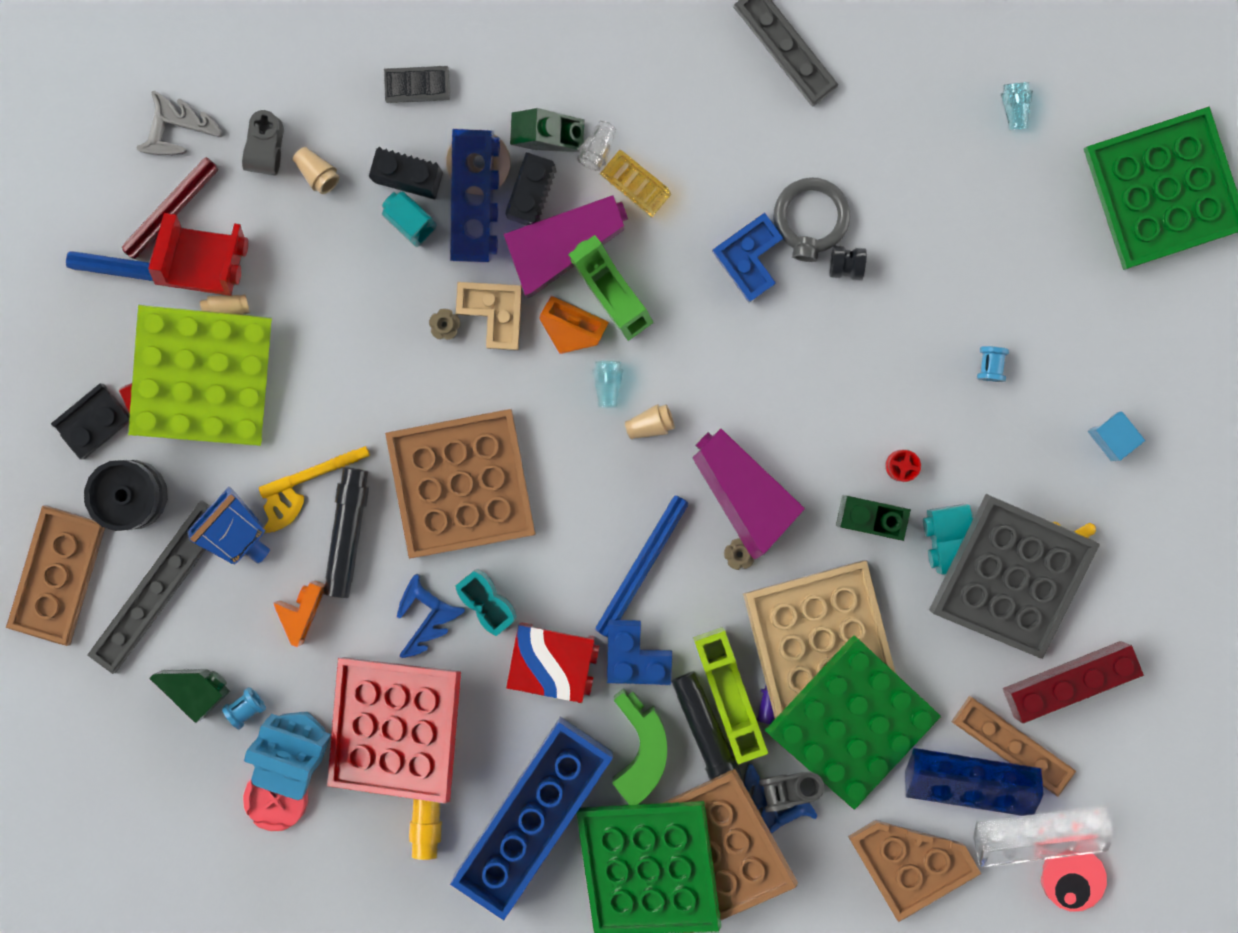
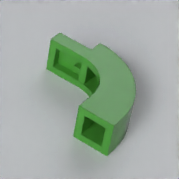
[568,235,654,341]
[612,688,667,805]

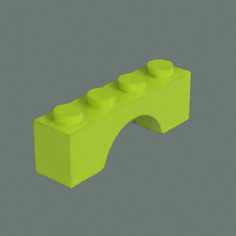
[693,627,768,764]

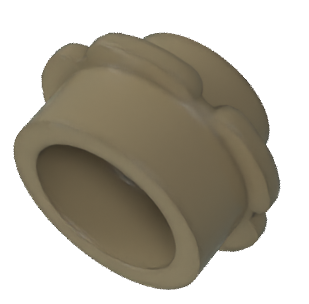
[429,309,460,340]
[724,538,754,570]

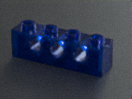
[450,128,500,262]
[905,748,1044,818]

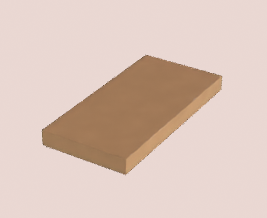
[6,505,105,646]

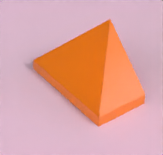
[539,296,609,354]

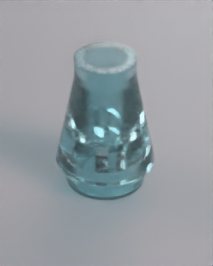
[1000,82,1033,130]
[592,360,624,407]

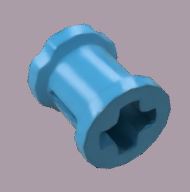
[977,346,1009,382]
[222,687,266,730]

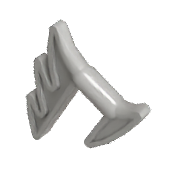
[136,91,223,155]

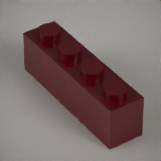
[1002,641,1144,724]

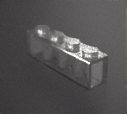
[973,806,1114,868]

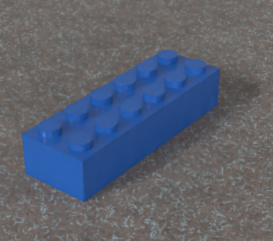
[450,716,613,921]

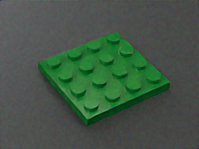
[1083,106,1238,270]
[765,635,941,810]
[576,801,721,933]

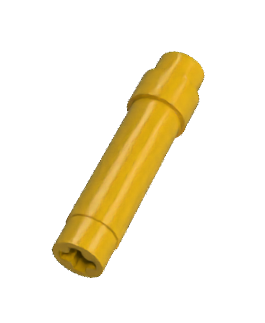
[409,799,442,860]

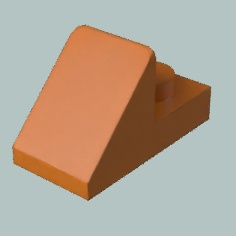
[274,580,325,647]

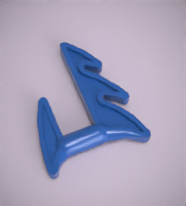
[397,573,465,658]
[744,763,817,834]

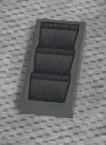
[384,66,450,103]

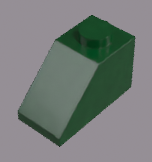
[149,669,230,723]

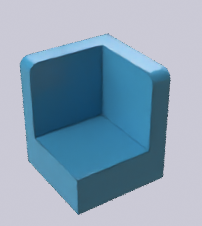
[1088,412,1145,461]

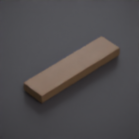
[951,696,1076,797]

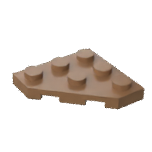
[848,820,981,922]

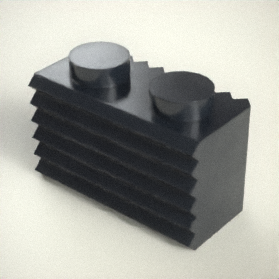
[369,147,443,200]
[505,152,557,226]

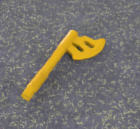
[259,446,370,533]

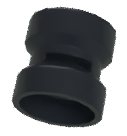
[829,245,867,281]

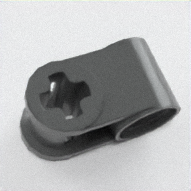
[242,110,284,176]
[759,772,824,812]

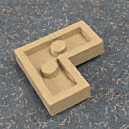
[456,282,522,350]

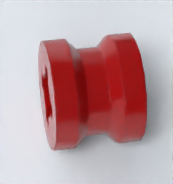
[885,450,921,482]

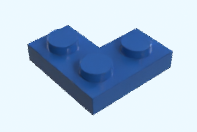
[712,212,783,303]
[607,620,672,685]

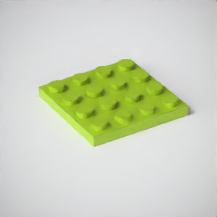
[128,304,272,446]

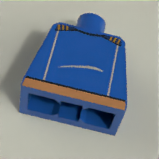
[188,486,270,565]

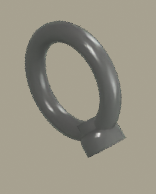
[774,177,850,262]

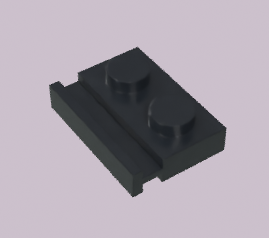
[51,383,130,460]

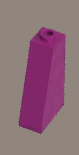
[504,195,628,298]
[692,429,805,559]

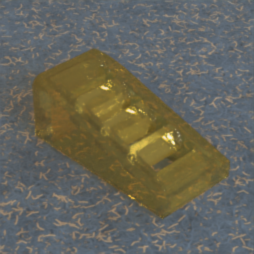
[599,150,671,217]

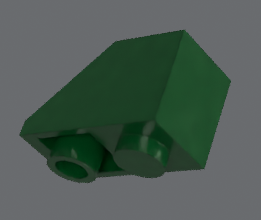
[510,108,585,152]
[836,495,911,541]

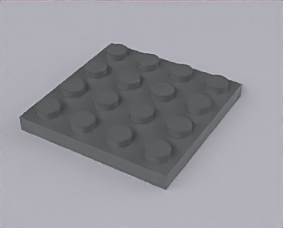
[929,493,1100,659]

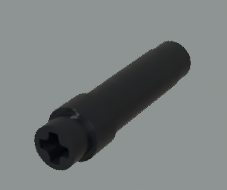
[324,467,369,598]
[671,671,742,780]

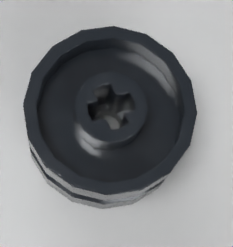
[84,460,168,531]

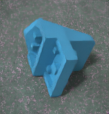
[244,712,331,800]

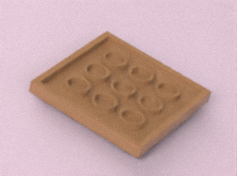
[385,409,536,559]
[663,769,798,933]

